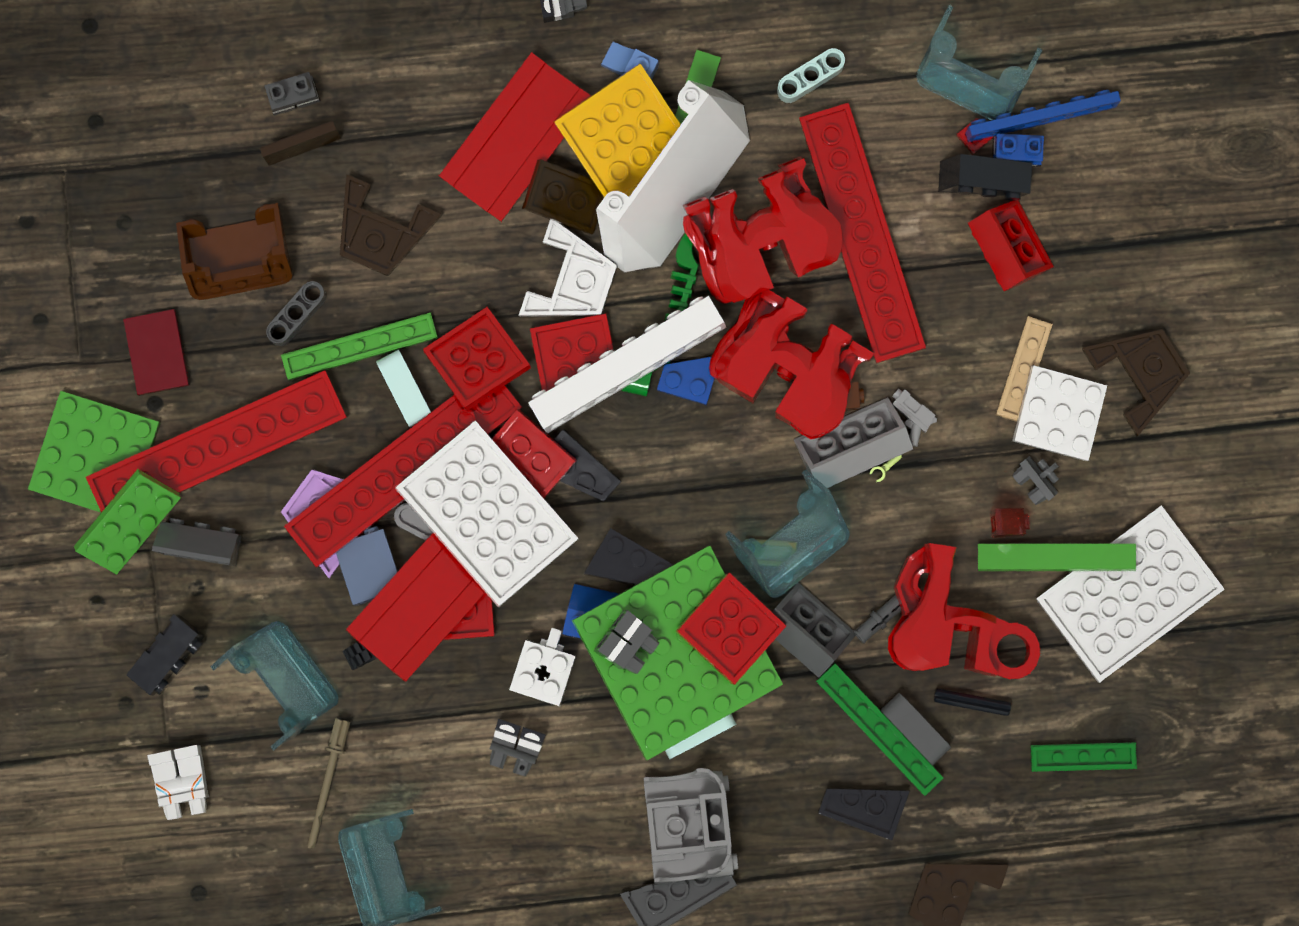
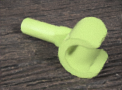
[870,455,902,482]

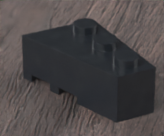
[938,154,1032,200]
[584,528,673,585]
[126,614,205,696]

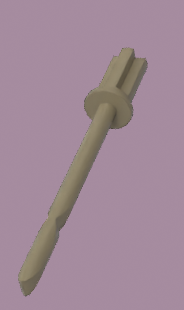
[308,718,350,849]

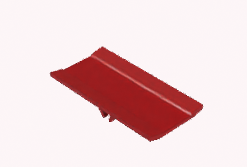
[439,52,591,222]
[346,533,485,682]

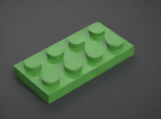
[74,469,181,574]

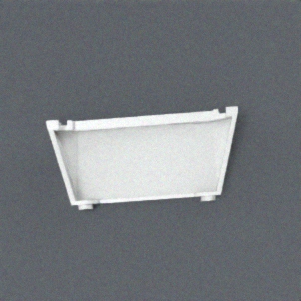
[596,80,750,273]

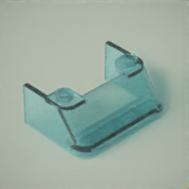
[916,5,1042,120]
[725,470,850,598]
[210,621,338,751]
[338,809,442,926]

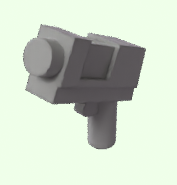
[892,389,937,447]

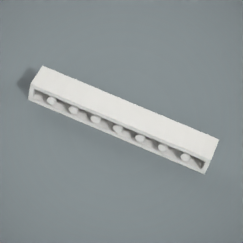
[528,296,726,433]

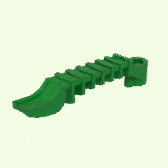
[621,233,698,397]

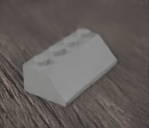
[794,397,913,492]

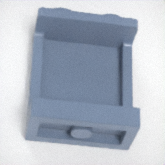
[336,527,398,606]

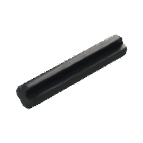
[934,689,1011,716]

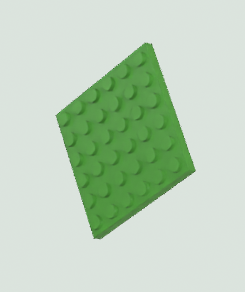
[571,546,783,760]

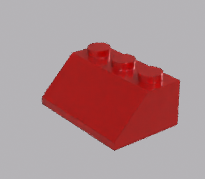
[968,200,1054,291]

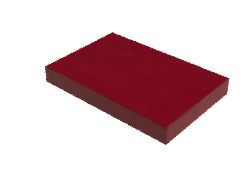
[123,309,190,396]

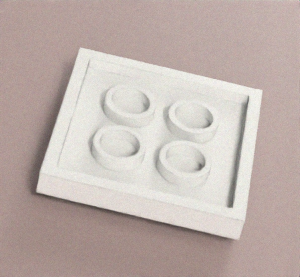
[1012,365,1107,461]

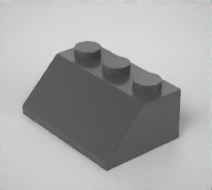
[152,518,242,566]
[772,582,856,677]

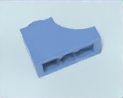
[601,42,659,80]

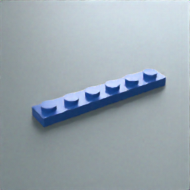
[965,90,1121,142]

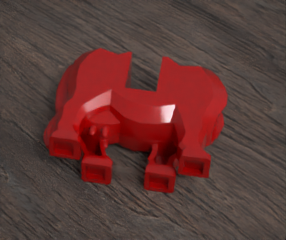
[683,156,842,304]
[709,290,874,439]

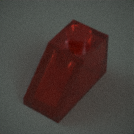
[990,508,1030,538]

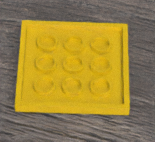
[553,63,681,197]

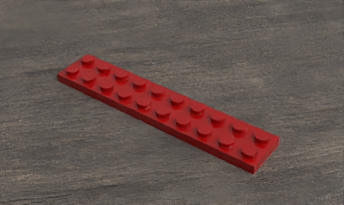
[799,103,926,364]
[86,371,347,513]
[284,386,522,568]

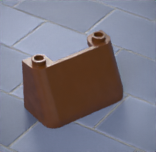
[176,203,292,300]

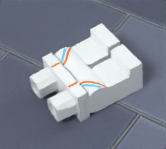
[147,745,209,820]

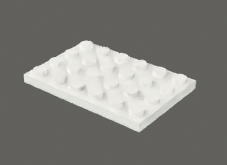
[395,421,578,607]
[1036,505,1224,683]

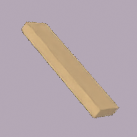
[996,316,1053,422]

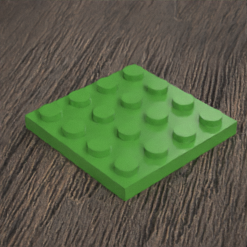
[28,391,160,513]

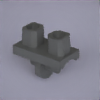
[1012,456,1059,505]

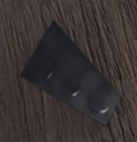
[554,429,622,501]
[818,789,910,840]

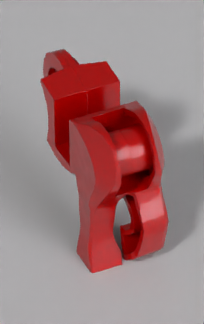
[888,543,1040,679]

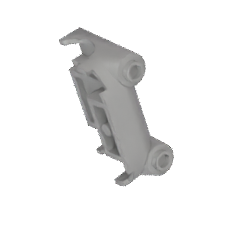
[644,768,738,885]

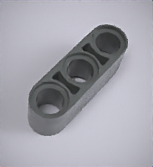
[266,281,327,346]
[880,693,951,766]

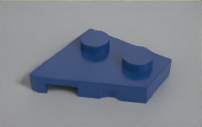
[657,357,715,405]

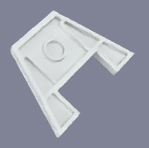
[519,220,617,316]

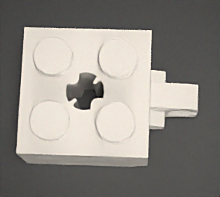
[509,628,576,706]

